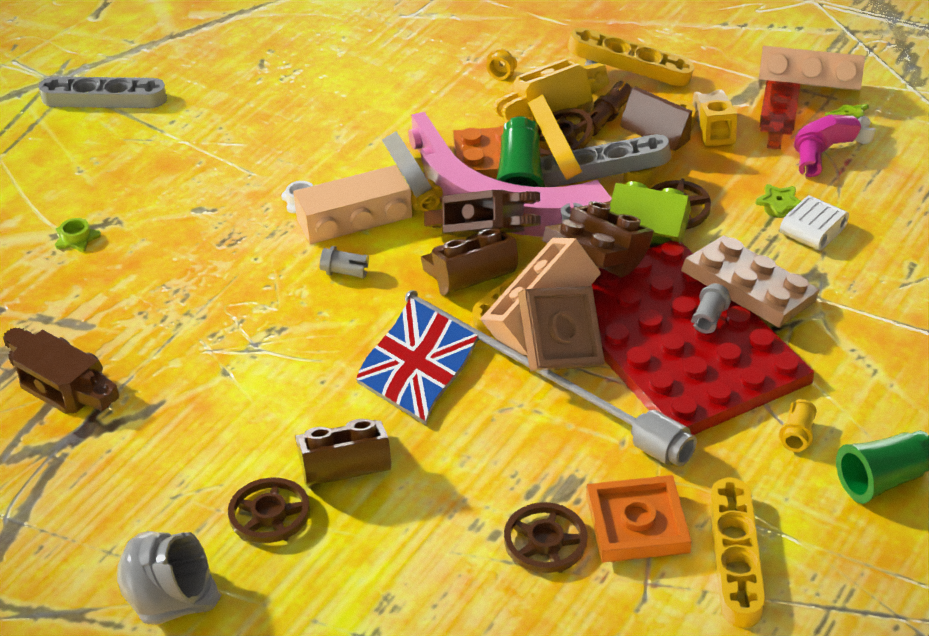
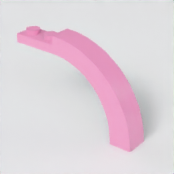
[408,112,612,237]

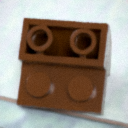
[542,201,654,278]
[420,228,518,295]
[295,419,391,487]

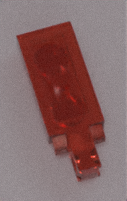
[759,80,800,150]

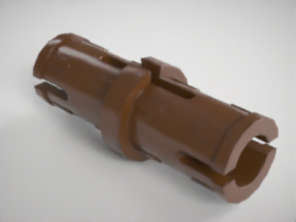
[579,81,632,136]

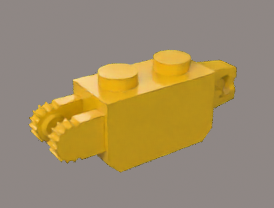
[493,59,609,124]

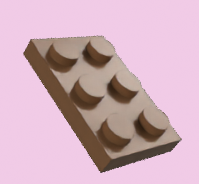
[681,235,820,328]

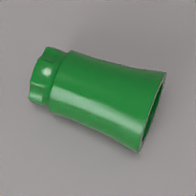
[496,117,545,187]
[836,430,929,504]

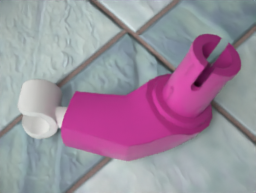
[794,114,876,177]

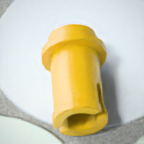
[779,399,817,452]

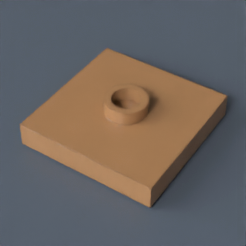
[518,286,605,372]

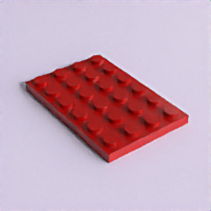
[591,240,814,435]

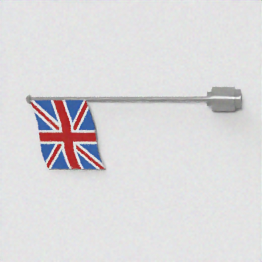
[356,290,697,467]

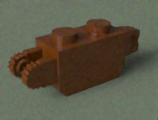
[424,190,541,237]
[3,327,119,414]

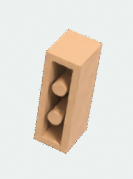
[759,45,865,91]
[293,165,412,244]
[481,238,601,355]

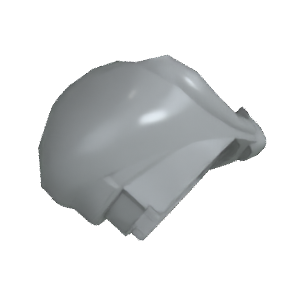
[117,531,221,624]

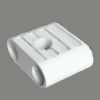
[780,195,849,251]

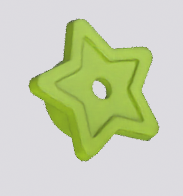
[825,103,869,119]
[755,184,801,218]
[54,218,101,252]

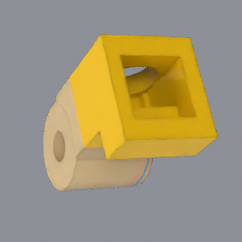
[693,90,737,147]

